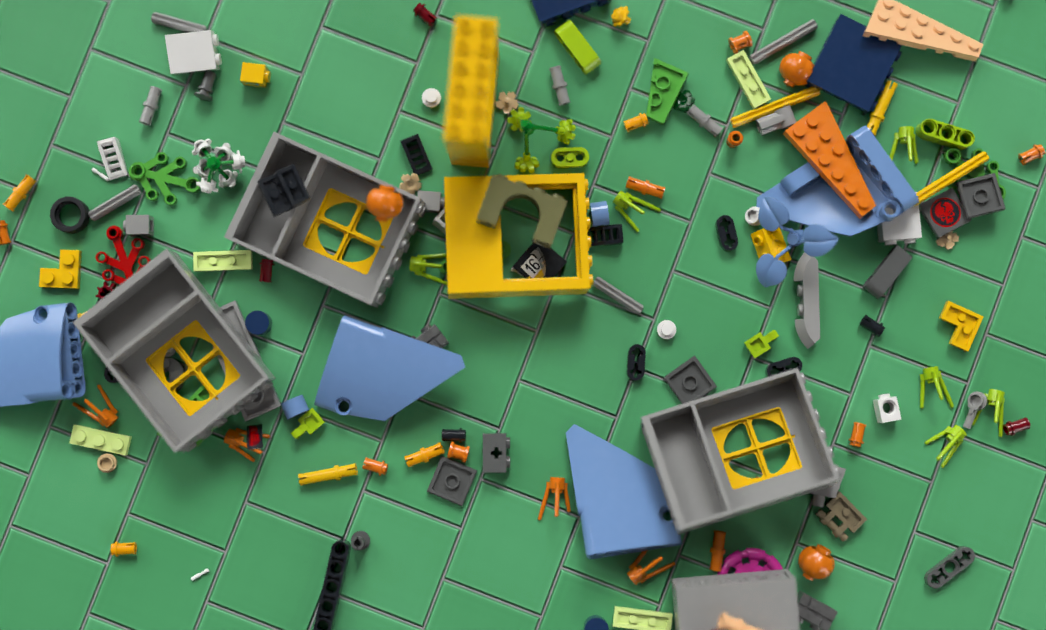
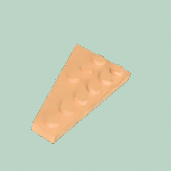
[863,0,983,62]

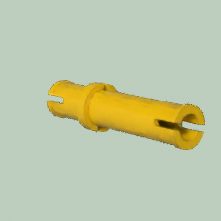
[867,80,898,136]
[298,463,358,486]

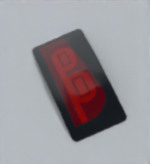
[247,424,263,450]

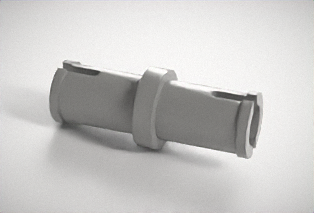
[549,65,571,106]
[139,86,162,126]
[686,104,723,138]

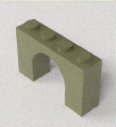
[476,174,567,249]

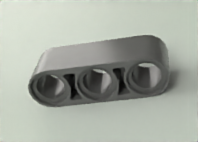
[862,245,912,299]

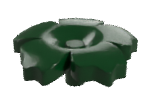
[673,90,695,113]

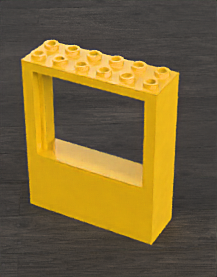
[443,15,500,168]
[444,173,593,299]

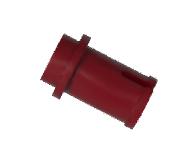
[413,3,437,27]
[259,259,275,283]
[1003,417,1031,436]

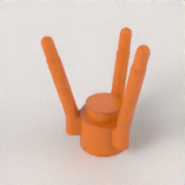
[72,385,119,428]
[224,428,270,462]
[538,477,571,520]
[627,551,675,585]

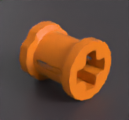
[728,31,753,54]
[447,441,470,463]

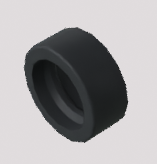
[50,196,90,234]

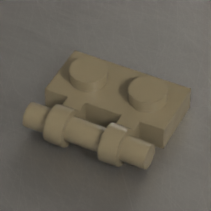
[815,491,867,542]

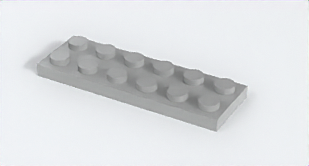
[212,301,281,421]

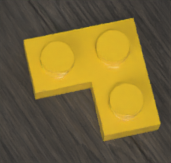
[39,250,82,289]
[939,301,984,352]

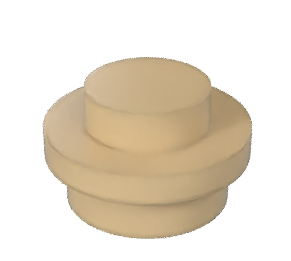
[97,453,117,473]

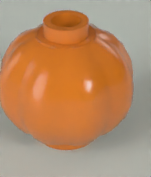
[779,51,814,88]
[366,185,403,222]
[798,544,835,581]

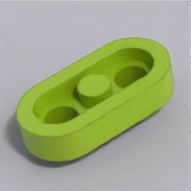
[551,147,589,168]

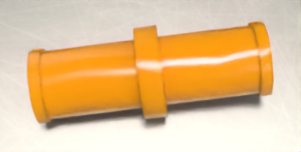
[3,174,37,211]
[405,442,445,468]

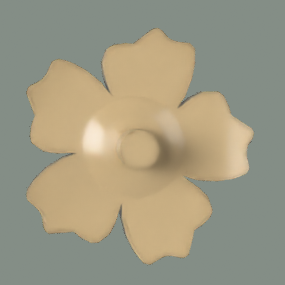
[496,91,519,114]
[399,173,422,195]
[936,230,959,250]

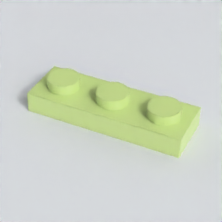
[726,50,771,109]
[193,250,253,272]
[69,424,132,456]
[612,606,673,630]

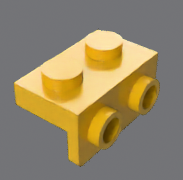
[751,227,791,262]

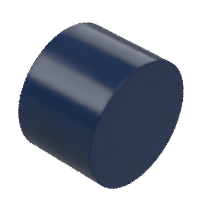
[245,310,272,335]
[584,615,609,630]

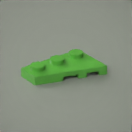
[646,58,689,125]

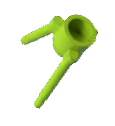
[889,126,918,164]
[612,190,661,232]
[409,253,448,285]
[920,366,954,409]
[972,389,1005,437]
[925,425,967,468]

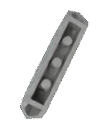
[794,252,820,349]

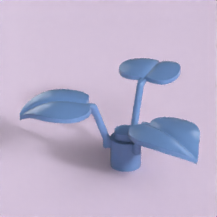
[756,197,839,287]

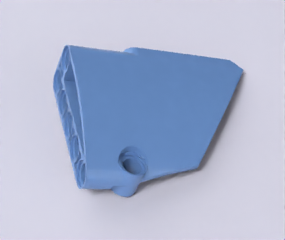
[756,125,919,237]
[0,302,86,407]
[314,315,465,421]
[566,424,682,559]

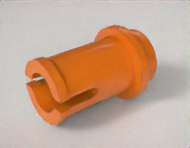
[727,131,743,148]
[1018,144,1045,165]
[0,220,11,245]
[848,422,866,447]
[362,457,388,476]

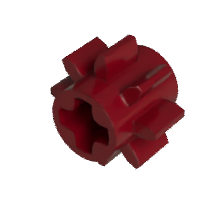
[95,282,117,299]

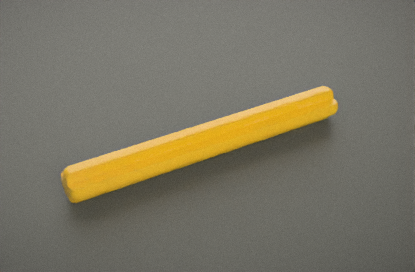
[730,86,820,128]
[914,151,989,206]

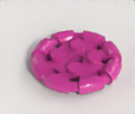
[717,547,783,575]

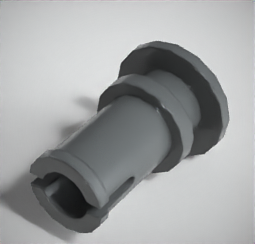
[194,70,217,101]
[351,531,370,550]

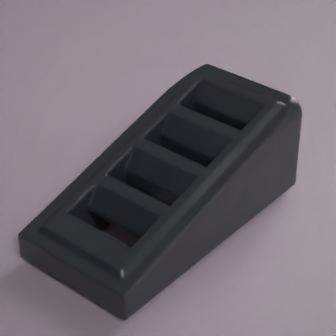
[400,134,432,175]
[587,224,623,247]

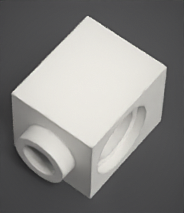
[873,393,901,423]

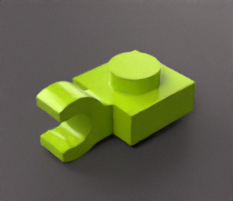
[744,330,779,359]
[291,408,325,439]

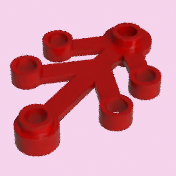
[96,226,151,285]

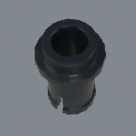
[859,315,885,337]
[442,428,466,443]

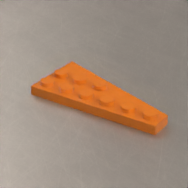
[783,101,876,219]

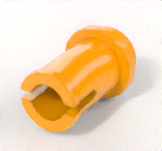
[623,113,649,132]
[111,541,137,557]

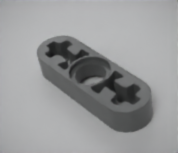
[924,546,975,588]

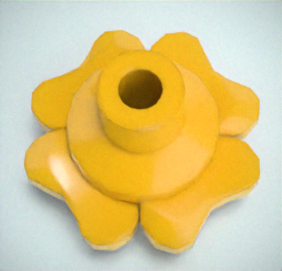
[611,6,631,27]

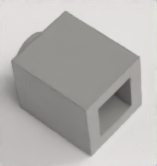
[417,190,445,213]
[123,215,154,236]

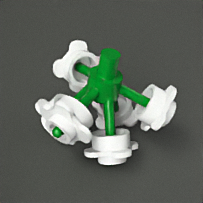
[192,139,246,194]

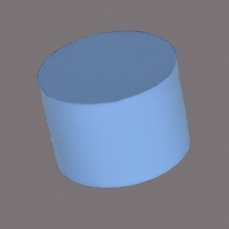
[589,201,609,227]
[280,394,309,420]

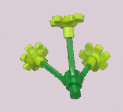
[507,107,576,173]

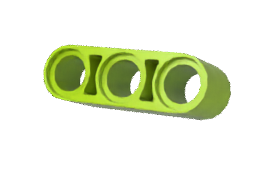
[554,20,602,75]
[915,119,975,150]

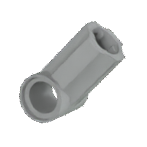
[756,106,796,136]

